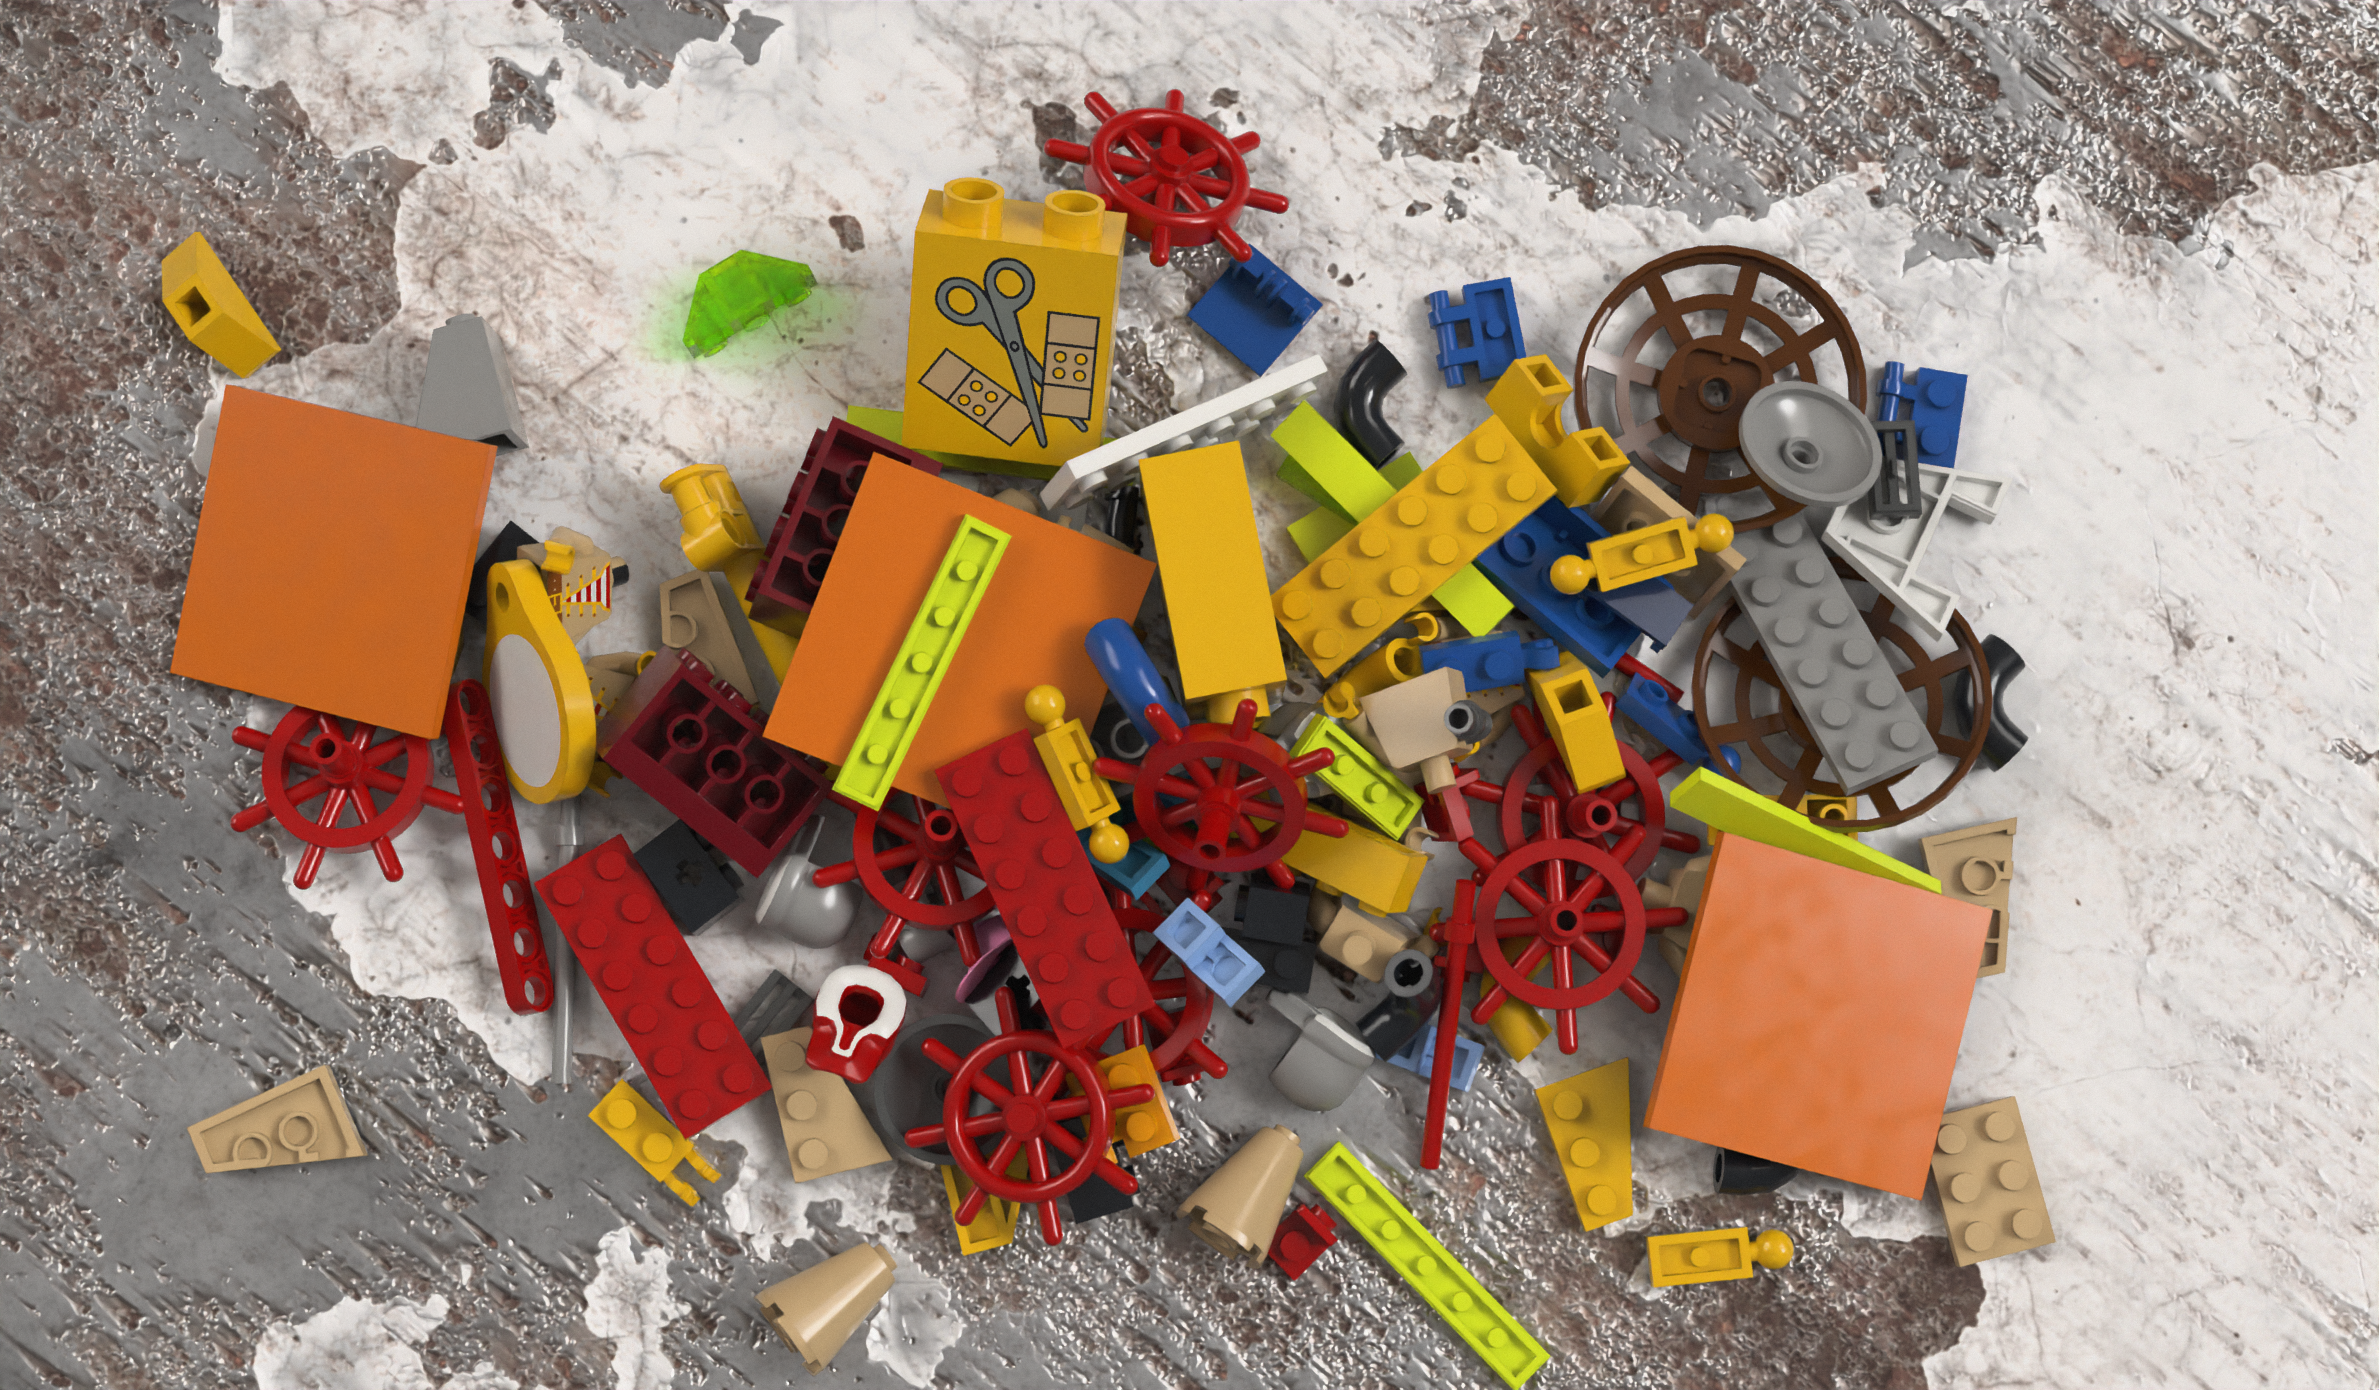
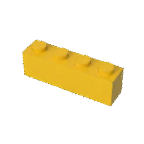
[1229,777,1428,918]

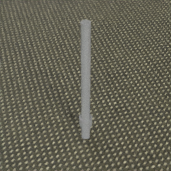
[551,793,585,1084]

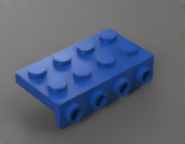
[1471,495,1675,679]

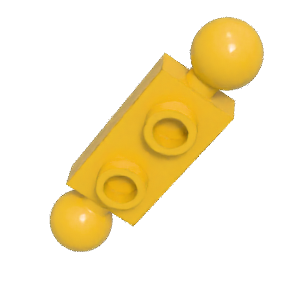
[1550,513,1734,595]
[1025,684,1129,864]

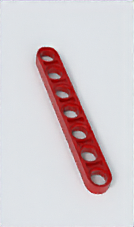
[443,678,554,1016]

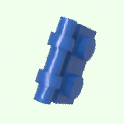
[1428,277,1526,389]
[1876,361,1968,469]

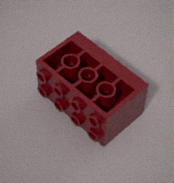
[744,416,943,640]
[596,644,834,879]

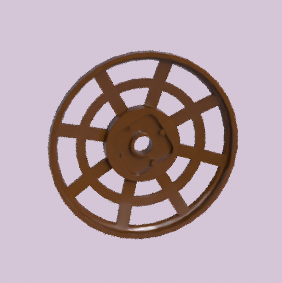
[1573,245,1867,534]
[1691,556,1993,833]

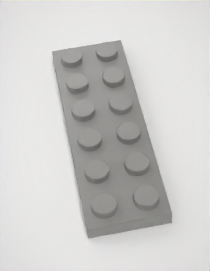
[1727,512,1938,796]

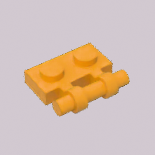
[1065,1044,1181,1164]

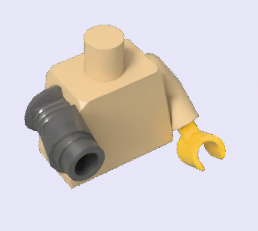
[1323,667,1492,794]

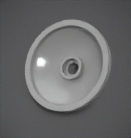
[1739,381,1882,508]

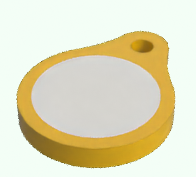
[482,559,596,804]

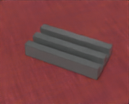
[1868,420,1922,520]
[733,969,815,1067]

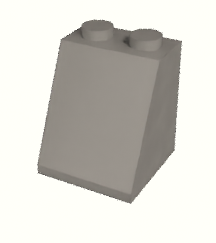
[416,314,530,456]

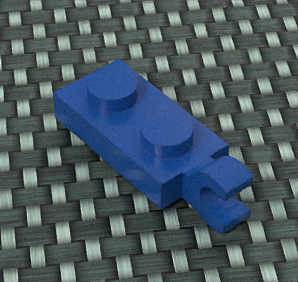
[1419,630,1560,693]

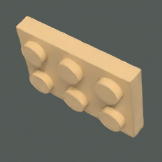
[1590,465,1747,620]
[1929,1096,2056,1267]

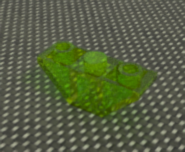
[682,250,817,359]

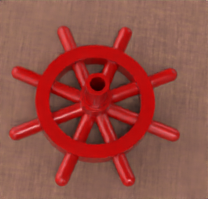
[1044,89,1289,267]
[1459,691,1701,899]
[1092,698,1349,893]
[230,705,464,890]
[812,780,997,968]
[1429,795,1689,1055]
[1048,883,1228,1097]
[904,986,1155,1246]

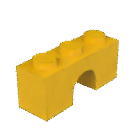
[1484,354,1630,508]

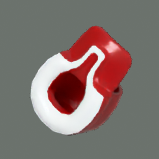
[805,965,907,1084]

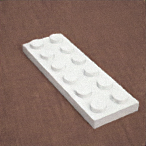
[1040,354,1328,511]

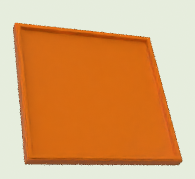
[170,384,498,739]
[762,452,1157,809]
[1643,832,1993,1201]

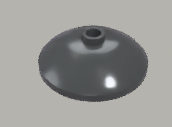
[874,1014,1014,1165]

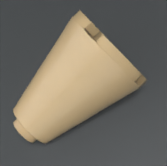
[1176,1124,1304,1269]
[753,1242,897,1376]

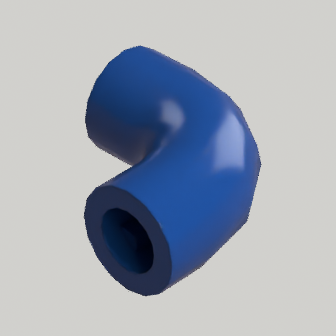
[1084,618,1190,747]

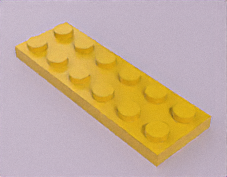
[1270,413,1559,679]

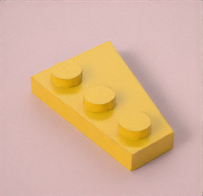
[1533,1057,1633,1232]

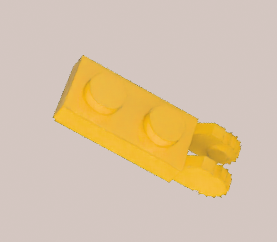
[588,1078,721,1207]

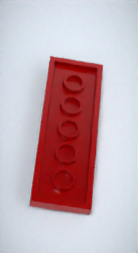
[934,727,1156,1049]
[534,833,773,1141]

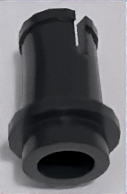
[1104,485,1142,547]

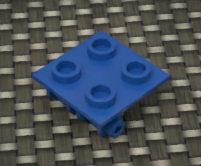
[1187,243,1323,377]

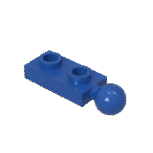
[1615,672,1742,778]

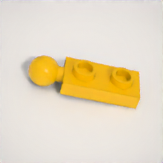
[1645,1226,1794,1287]

